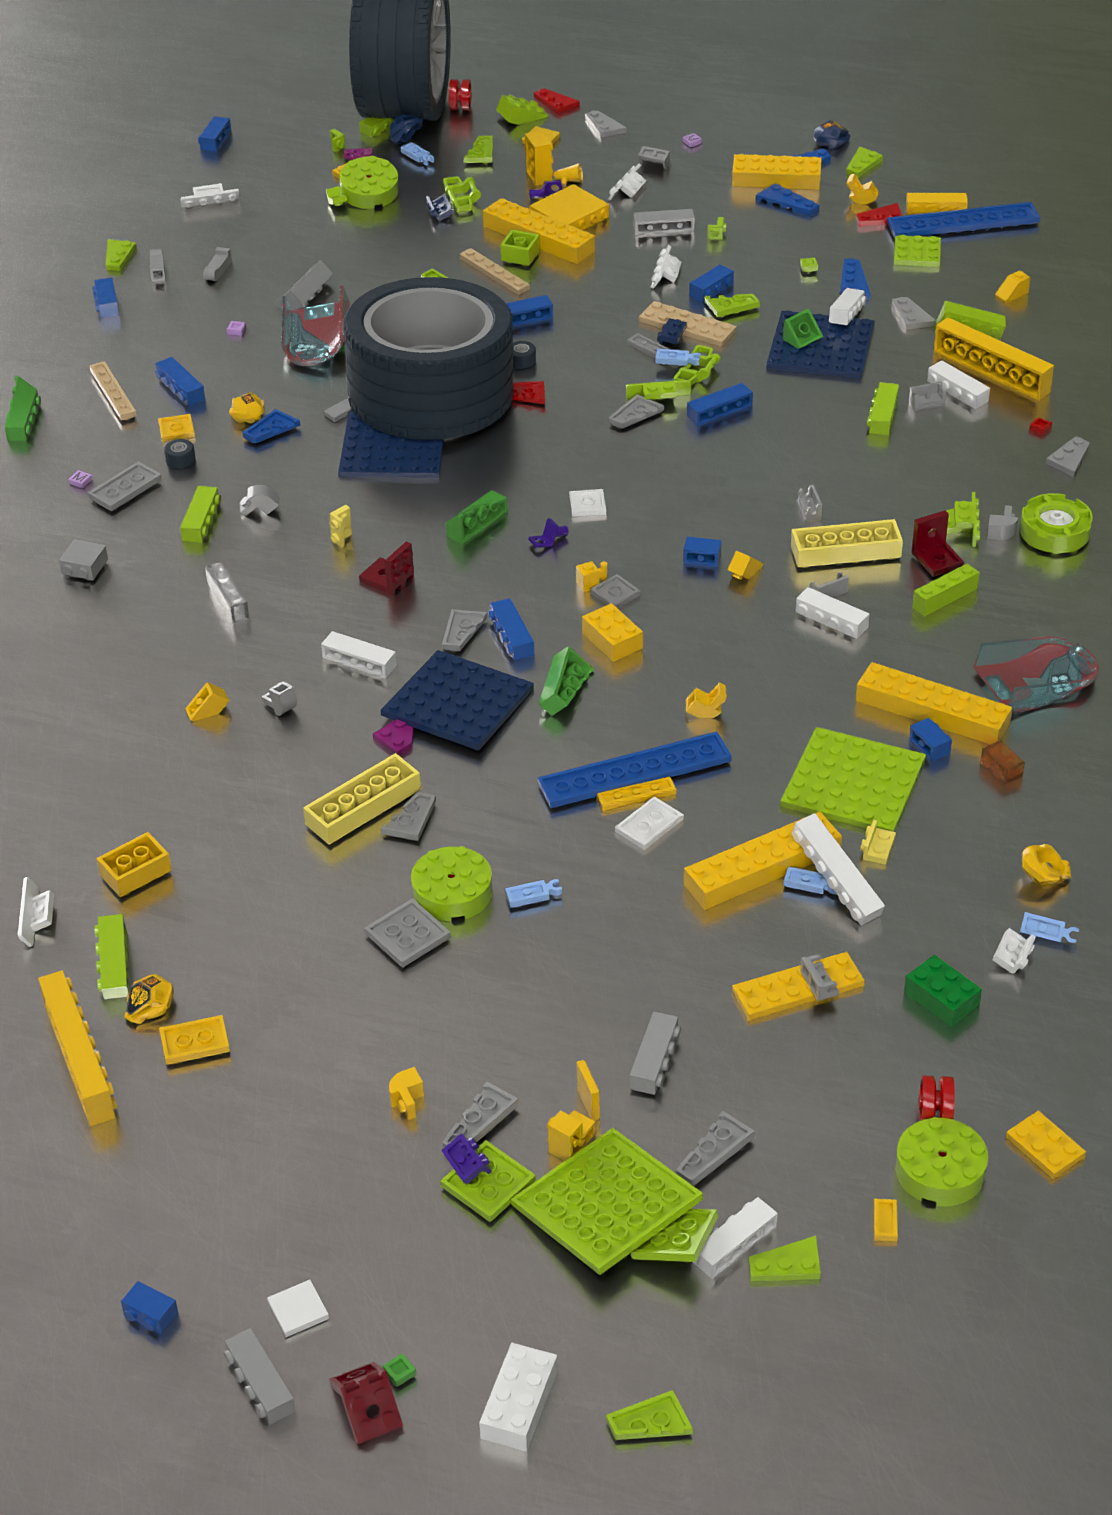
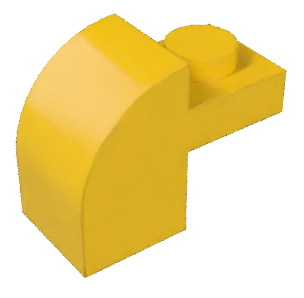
[847,173,879,204]
[686,682,727,718]
[389,1067,424,1120]

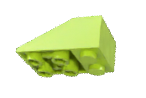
[496,94,548,125]

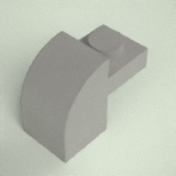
[240,485,279,516]
[987,505,1018,540]
[262,681,297,716]

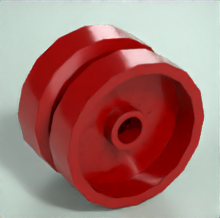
[449,79,472,111]
[918,1075,955,1121]

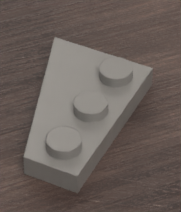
[585,110,627,138]
[892,297,936,330]
[608,394,664,429]
[1046,436,1090,477]
[442,609,487,651]
[380,792,436,841]

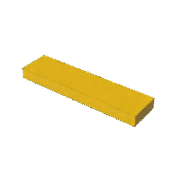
[596,777,676,811]

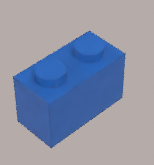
[683,537,722,567]
[909,718,952,762]
[121,1281,179,1334]

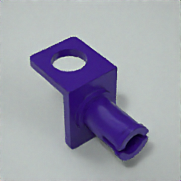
[529,180,563,199]
[528,518,569,548]

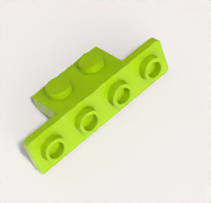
[626,380,691,400]
[954,492,980,547]

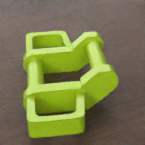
[443,176,481,213]
[673,345,721,386]

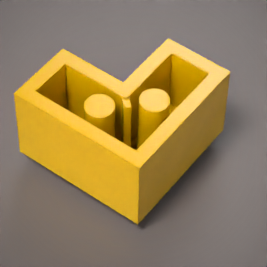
[547,1110,596,1161]

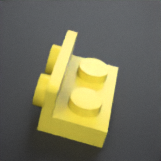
[329,505,352,548]
[860,820,896,865]

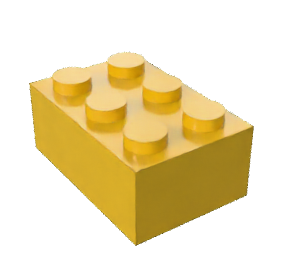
[525,130,554,186]
[582,603,643,662]
[96,832,172,897]

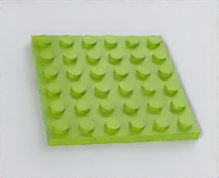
[780,727,926,832]
[511,1128,703,1275]

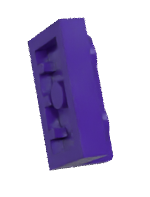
[441,1133,492,1184]

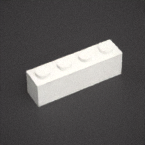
[829,288,866,325]
[927,361,990,409]
[795,587,869,639]
[321,631,397,678]
[692,1197,778,1279]

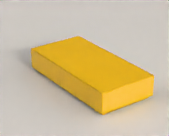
[874,1199,898,1242]

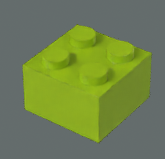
[500,229,540,266]

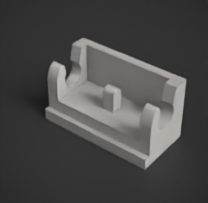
[638,146,671,169]
[909,382,946,411]
[796,485,823,522]
[809,571,849,598]
[800,955,839,1001]

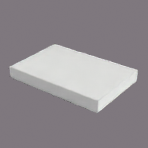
[615,796,684,850]

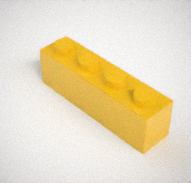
[906,193,968,215]

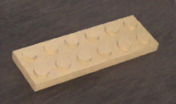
[639,301,737,347]

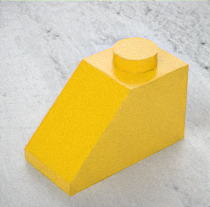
[995,270,1030,303]
[727,551,764,580]
[185,682,230,721]

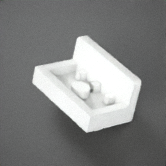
[992,928,1036,974]

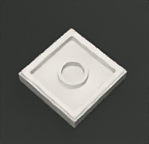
[569,489,606,517]
[267,1280,329,1337]

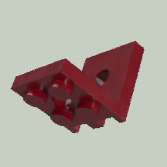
[911,510,964,577]
[359,541,414,595]
[329,1362,403,1444]

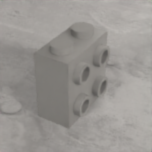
[59,539,108,580]

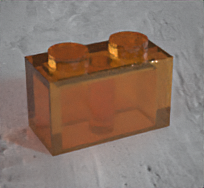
[980,740,1025,785]

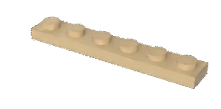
[459,248,530,295]
[90,361,136,420]

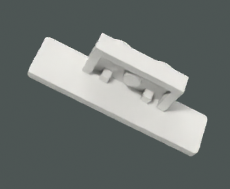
[608,163,646,201]
[181,183,239,208]
[651,245,681,289]
[18,877,54,947]

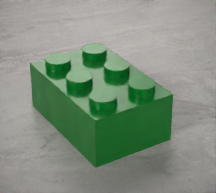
[904,954,982,1028]

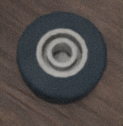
[513,341,536,369]
[164,439,195,469]

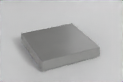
[590,574,641,608]

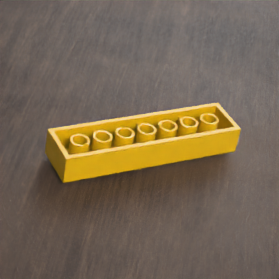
[482,198,595,264]
[934,317,1054,401]
[856,662,1012,747]
[683,811,842,910]
[38,970,117,1127]

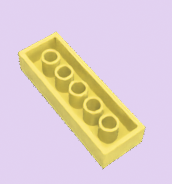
[791,519,903,567]
[303,753,421,845]

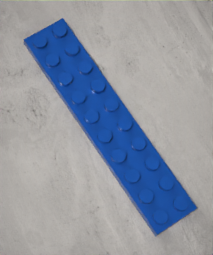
[887,202,1040,238]
[538,732,732,808]

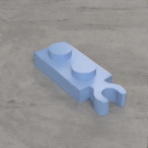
[401,142,434,165]
[655,349,700,366]
[783,866,837,894]
[505,879,562,908]
[1020,912,1079,943]

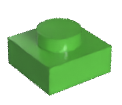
[382,1353,416,1387]

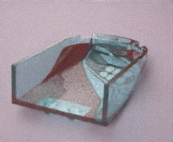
[281,285,350,366]
[973,636,1099,713]

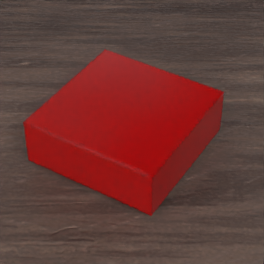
[1029,417,1052,435]

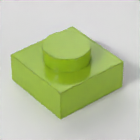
[800,257,818,273]

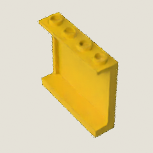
[529,184,609,230]

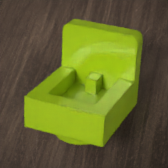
[330,129,346,152]
[326,186,347,206]
[707,217,727,240]

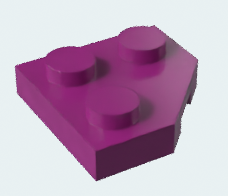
[343,148,373,160]
[373,719,414,756]

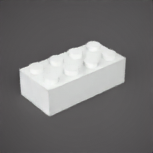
[479,1342,558,1452]

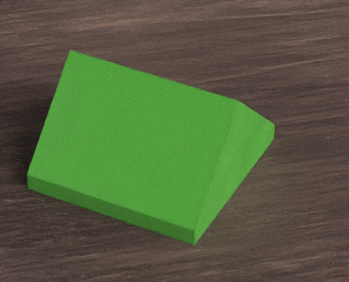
[783,308,823,349]

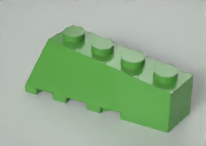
[5,376,41,441]
[446,490,508,544]
[538,646,594,716]

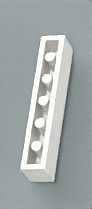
[792,813,885,926]

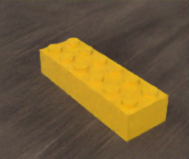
[732,154,821,190]

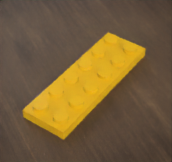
[732,952,865,1021]

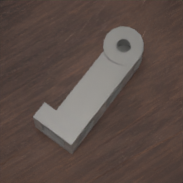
[203,247,232,282]
[150,249,165,282]

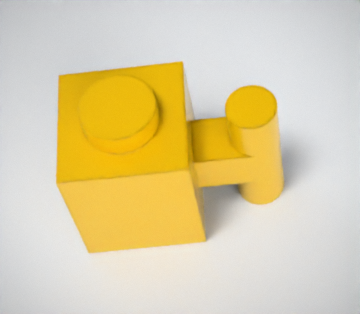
[576,561,608,592]

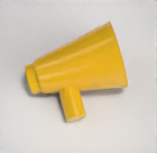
[554,163,583,187]

